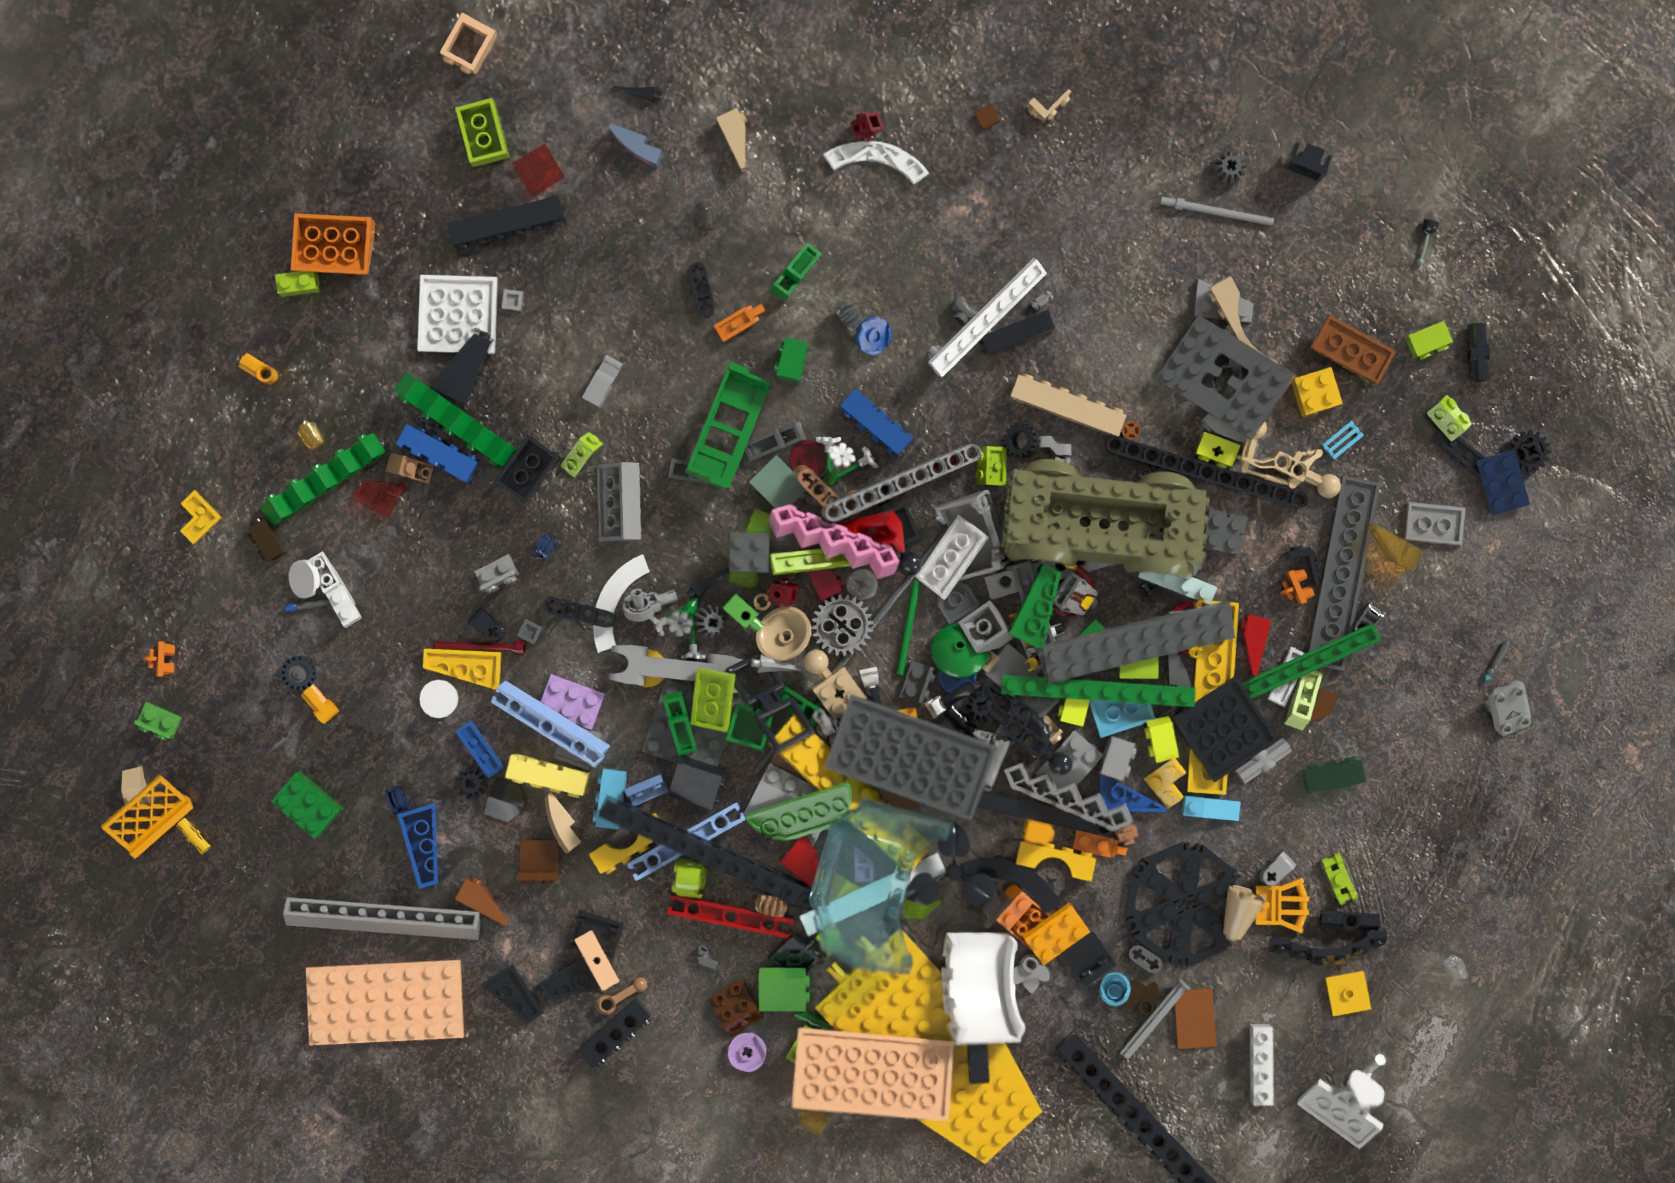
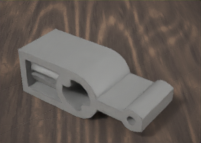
[582,355,623,408]

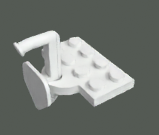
[1297,1054,1385,1149]

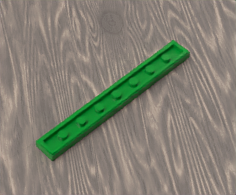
[1241,623,1381,699]

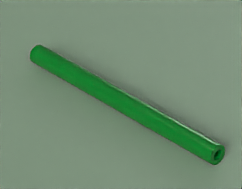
[896,580,921,675]

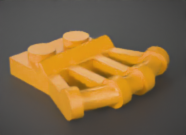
[1255,877,1309,933]

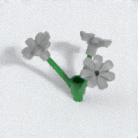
[649,596,706,661]

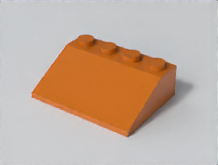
[291,213,375,275]

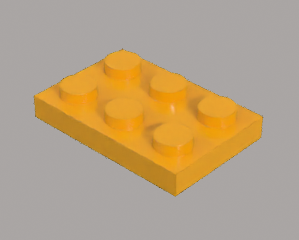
[1022,903,1090,966]

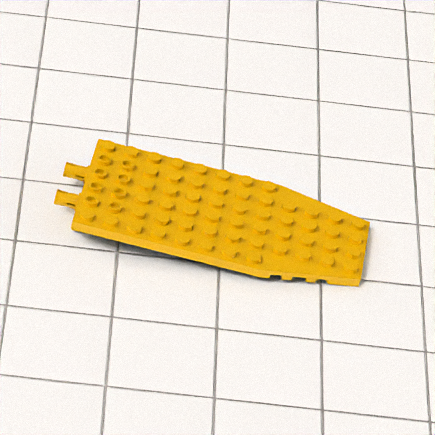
[815,928,1042,1164]

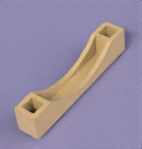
[1208,276,1278,363]

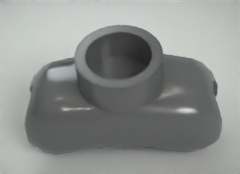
[952,296,978,327]

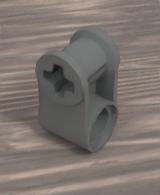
[1352,601,1386,632]

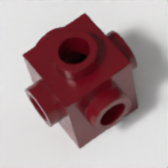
[850,112,884,141]
[767,578,799,607]

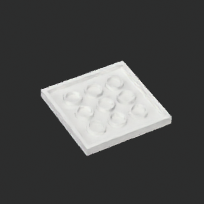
[418,275,498,354]

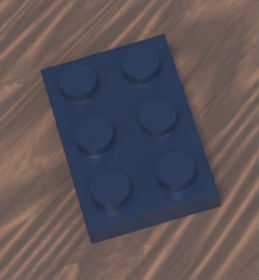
[1476,449,1530,516]

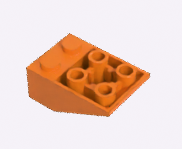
[988,883,1050,952]

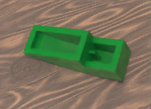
[770,242,822,302]
[663,691,697,756]

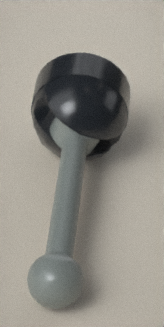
[1417,219,1439,266]

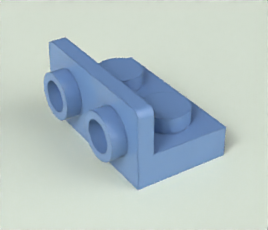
[625,774,668,806]

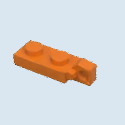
[714,304,766,343]
[1072,830,1127,858]

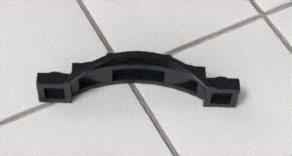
[1269,930,1388,966]

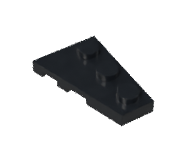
[539,957,600,1000]

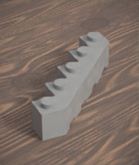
[1004,761,1133,831]

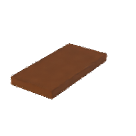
[1309,314,1396,385]

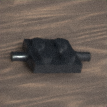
[767,933,822,973]

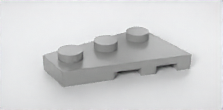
[1194,279,1253,323]

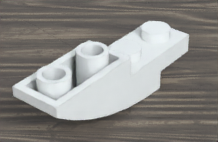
[309,551,362,628]

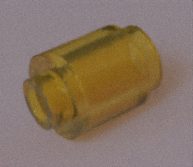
[297,421,325,450]

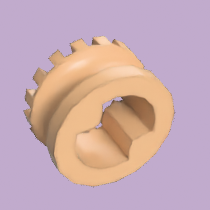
[754,593,771,611]

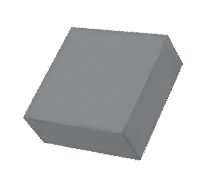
[502,289,524,311]

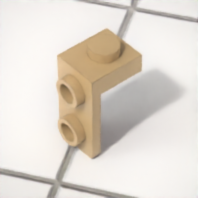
[1027,89,1071,123]

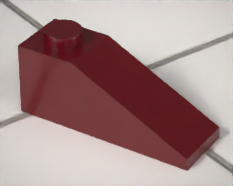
[798,546,844,601]

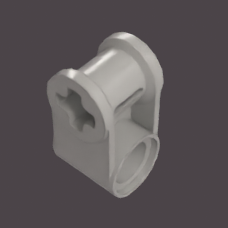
[1259,850,1296,886]

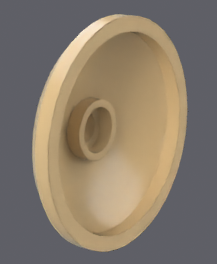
[756,606,811,661]

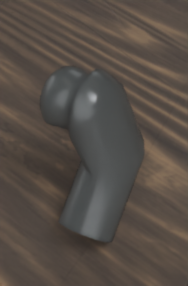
[695,945,718,971]

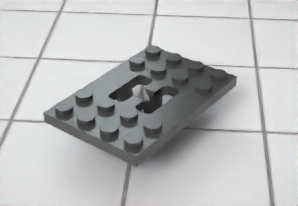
[1155,315,1296,440]

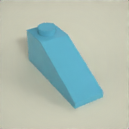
[1181,795,1241,821]

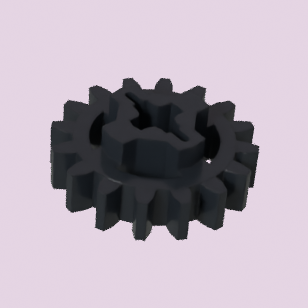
[1508,430,1551,472]

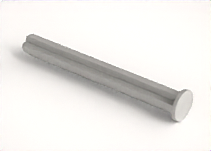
[1120,978,1190,1059]

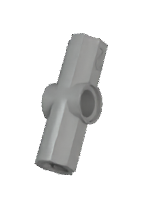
[1235,738,1292,784]

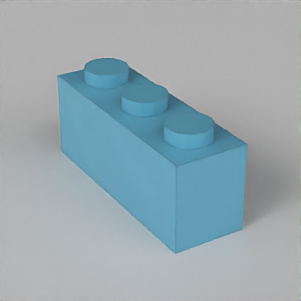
[593,768,627,829]

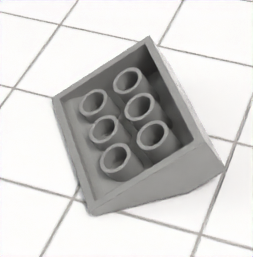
[744,762,821,847]

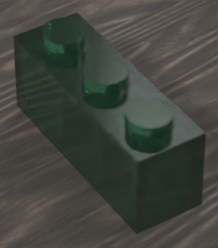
[1301,756,1366,794]

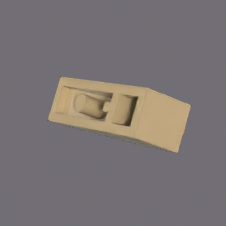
[716,108,747,172]

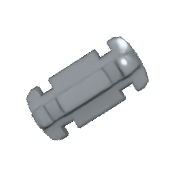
[1030,291,1053,311]

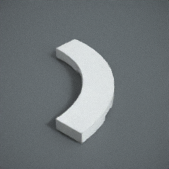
[823,141,929,185]
[593,554,650,653]

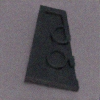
[480,964,544,1023]

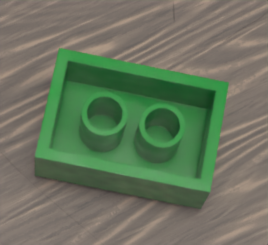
[271,771,344,839]

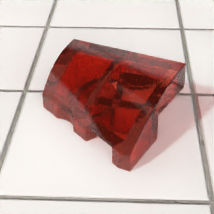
[354,480,406,518]

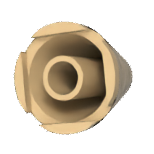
[1223,885,1266,942]

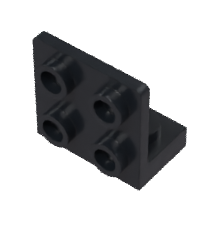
[1062,931,1117,987]

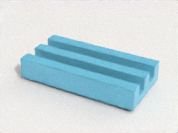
[1322,421,1364,460]

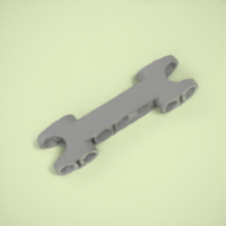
[608,645,743,693]

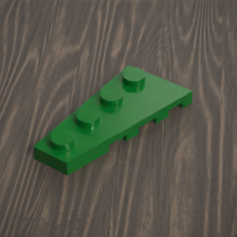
[1008,564,1061,650]

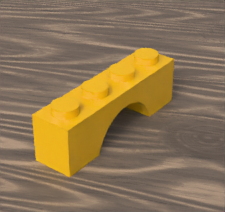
[589,813,659,874]
[1015,840,1096,881]

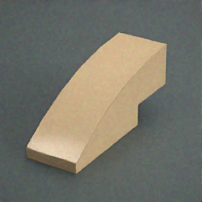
[545,792,581,854]

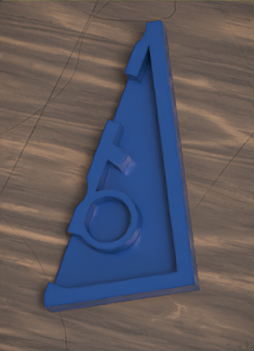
[1099,774,1167,812]

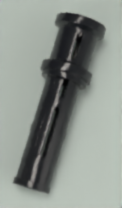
[943,703,981,738]

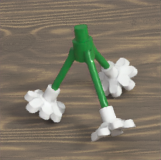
[816,437,879,488]

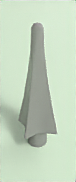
[751,655,802,673]

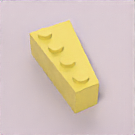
[505,754,590,798]

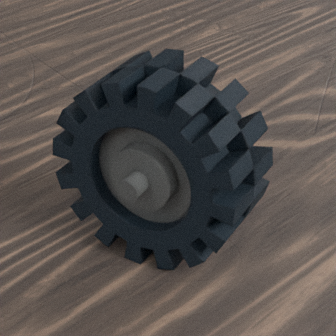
[281,656,316,690]

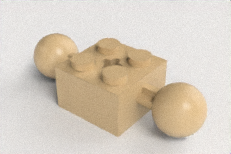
[804,650,866,719]

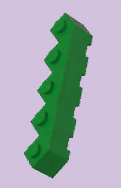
[393,372,517,468]
[260,433,386,526]

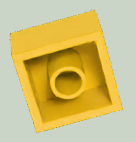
[1291,367,1343,417]

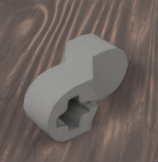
[1038,436,1071,456]

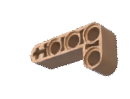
[793,465,867,523]

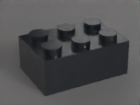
[494,435,561,505]

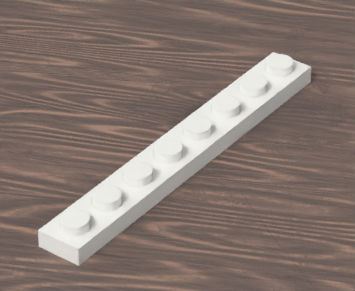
[928,258,1047,377]

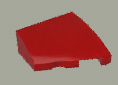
[780,835,824,887]

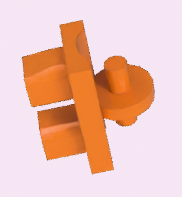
[1280,569,1315,605]
[142,642,175,676]

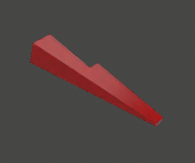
[837,511,905,553]

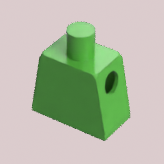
[722,593,764,633]

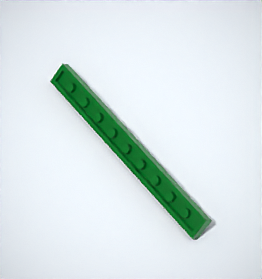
[1001,675,1196,707]

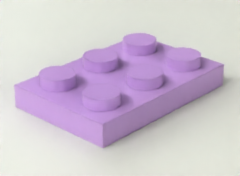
[541,674,605,730]

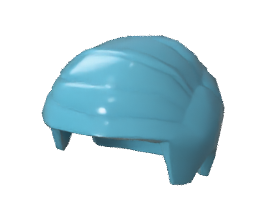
[1099,972,1131,1006]

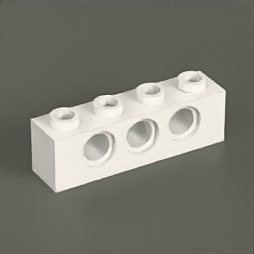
[1250,1024,1273,1105]

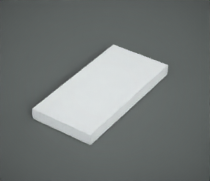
[915,514,989,599]

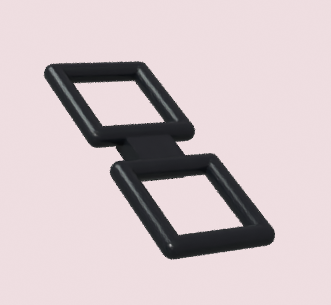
[725,651,815,753]

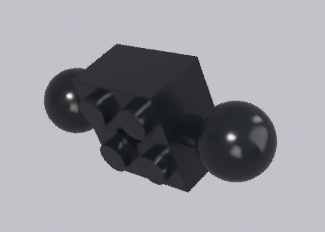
[869,481,922,576]

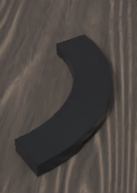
[960,858,1062,912]

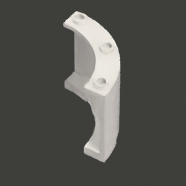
[942,932,1025,1044]

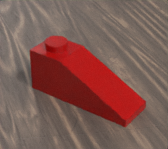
[1240,614,1272,676]

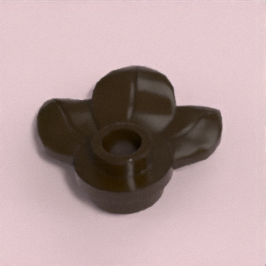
[1124,980,1160,1017]

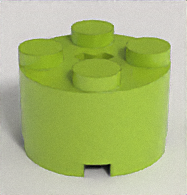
[672,857,706,898]

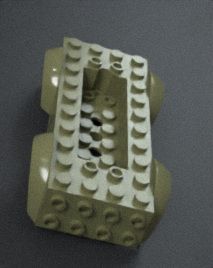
[1001,459,1209,580]

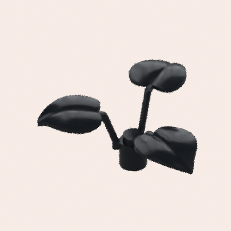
[906,822,998,906]

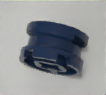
[531,533,558,563]
[384,785,410,815]

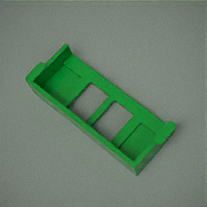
[686,362,771,490]

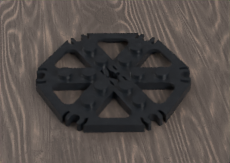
[1125,841,1245,966]

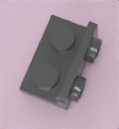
[899,661,936,704]

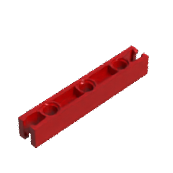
[667,893,794,938]

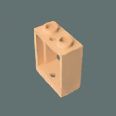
[440,13,498,75]

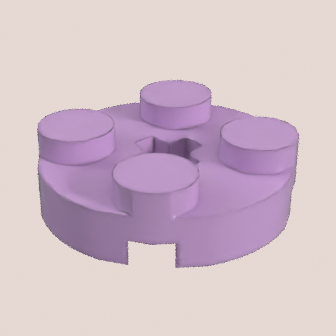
[728,1032,766,1072]

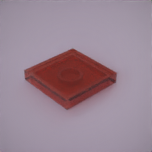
[513,144,565,196]

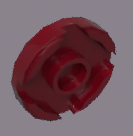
[789,440,826,478]

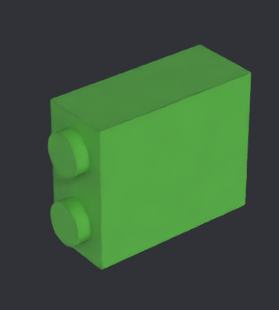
[759,968,810,1011]

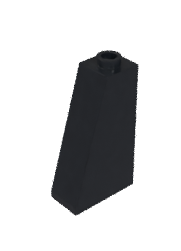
[979,310,1055,356]
[429,330,494,404]

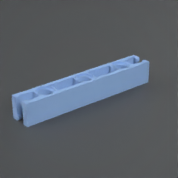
[491,681,610,767]
[627,802,746,881]

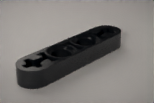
[543,597,616,628]

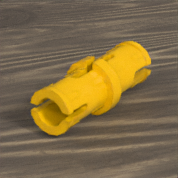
[176,818,211,854]

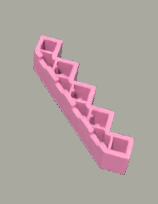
[768,505,899,579]

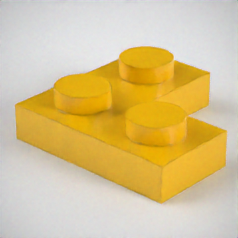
[180,490,222,545]
[1144,757,1186,809]

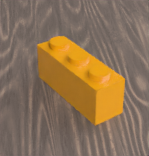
[1021,818,1054,845]

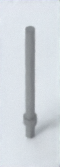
[1160,197,1274,226]

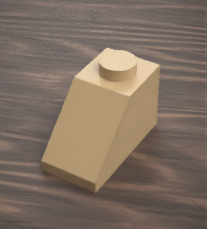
[121,766,150,805]

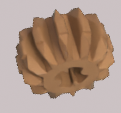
[755,892,788,917]

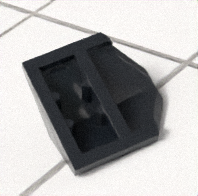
[484,777,524,822]

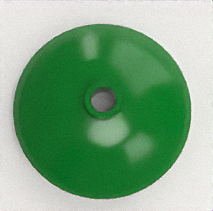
[931,623,989,679]

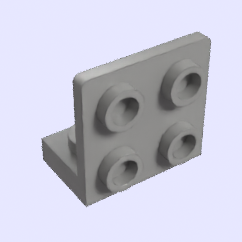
[474,554,519,593]

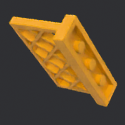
[101,774,193,859]

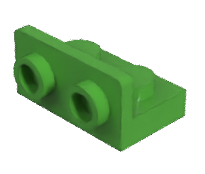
[134,702,182,741]

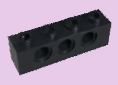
[577,997,652,1068]

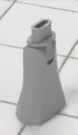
[973,730,1011,792]

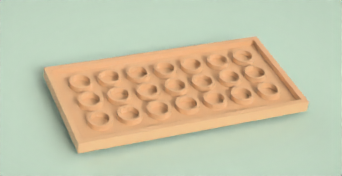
[306,960,464,1045]
[792,1028,954,1121]

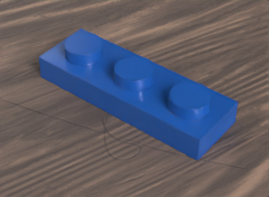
[455,720,505,779]

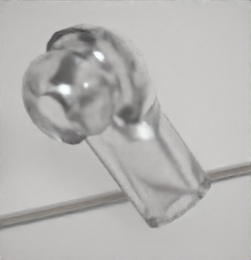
[1443,955,1468,979]

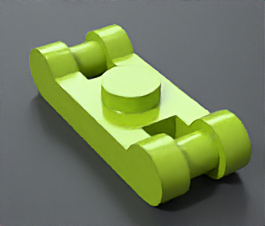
[1321,852,1358,906]

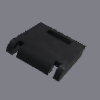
[569,910,624,960]

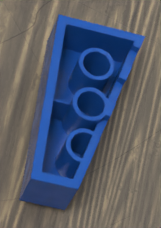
[840,388,914,458]
[396,424,480,484]
[397,803,439,889]

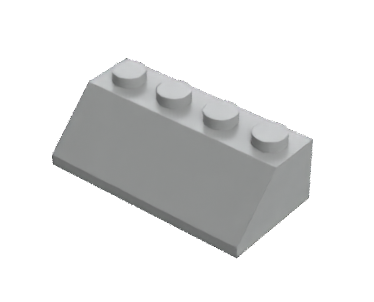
[597,462,641,541]

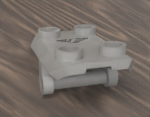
[1485,680,1531,736]

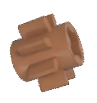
[1115,824,1138,845]

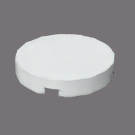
[289,560,320,598]
[419,680,459,718]

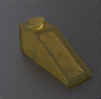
[1367,524,1424,573]

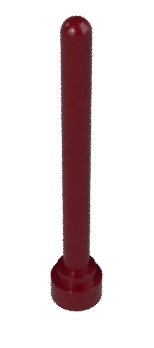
[433,640,526,656]

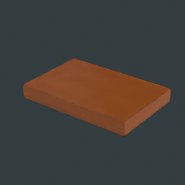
[1174,988,1217,1049]

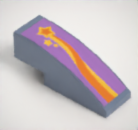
[609,124,663,168]

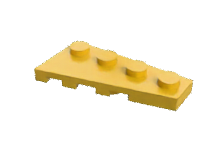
[423,649,502,690]

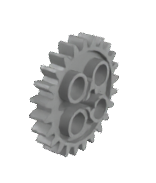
[811,594,874,657]

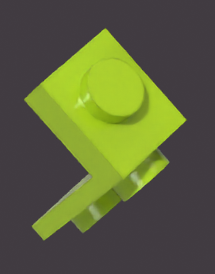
[560,432,603,477]

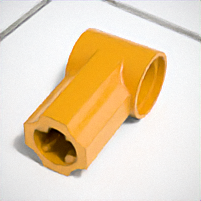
[238,353,278,385]
[301,685,339,724]

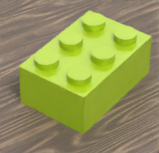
[455,98,510,167]

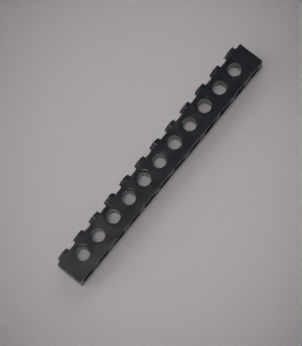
[598,795,818,911]
[1056,1031,1217,1183]

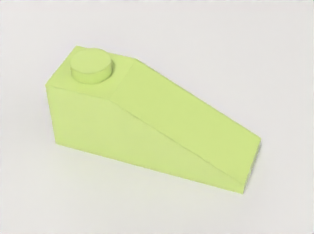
[1285,671,1323,731]

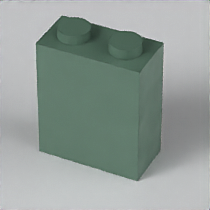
[749,455,809,509]

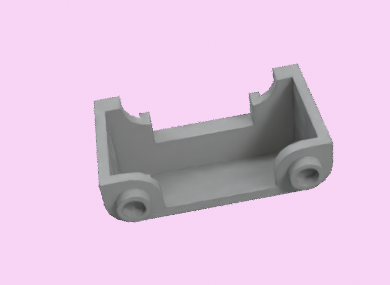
[935,490,1011,580]

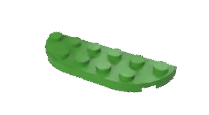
[745,782,852,840]

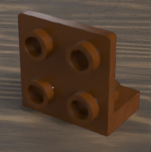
[709,979,764,1037]

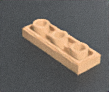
[574,930,619,991]

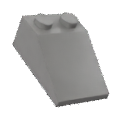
[1035,730,1104,789]

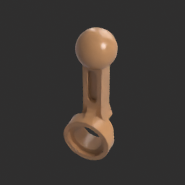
[596,977,647,1015]

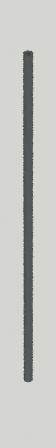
[753,525,948,775]

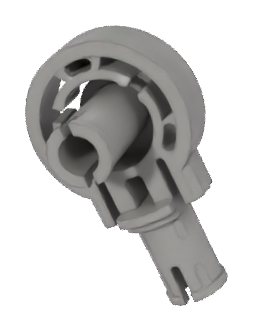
[622,589,678,622]
[813,710,841,748]

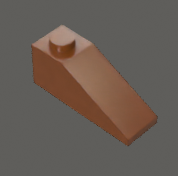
[455,877,510,926]

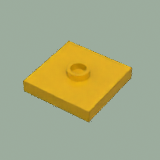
[1325,970,1371,1016]

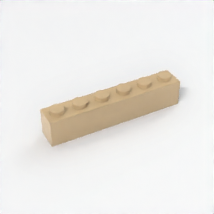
[1010,373,1127,436]

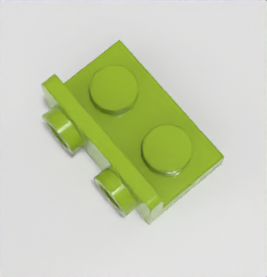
[975,446,1007,486]

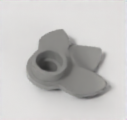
[1013,954,1050,993]

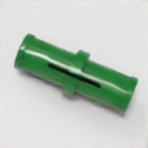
[794,1010,832,1031]

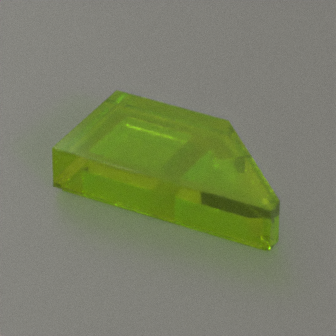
[905,898,941,919]

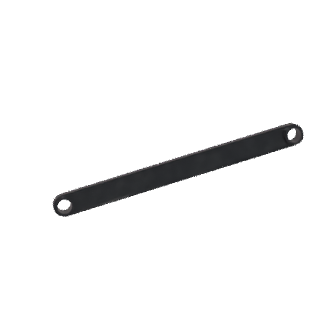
[977,790,1111,836]

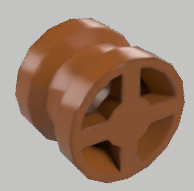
[1120,421,1141,441]

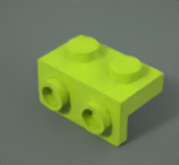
[1427,395,1472,441]

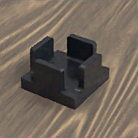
[1284,142,1332,182]

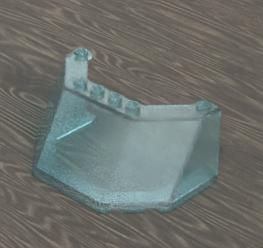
[809,799,952,974]

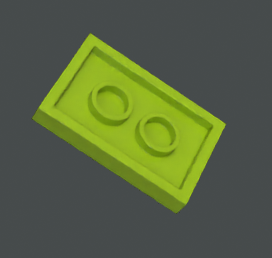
[690,667,735,732]

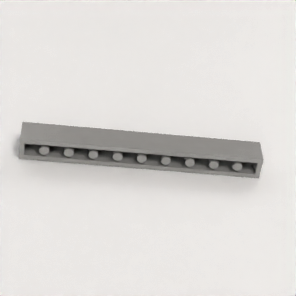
[283,897,481,940]

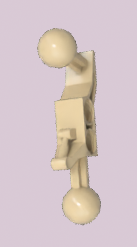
[1236,422,1341,498]

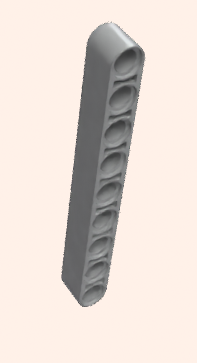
[821,444,981,521]

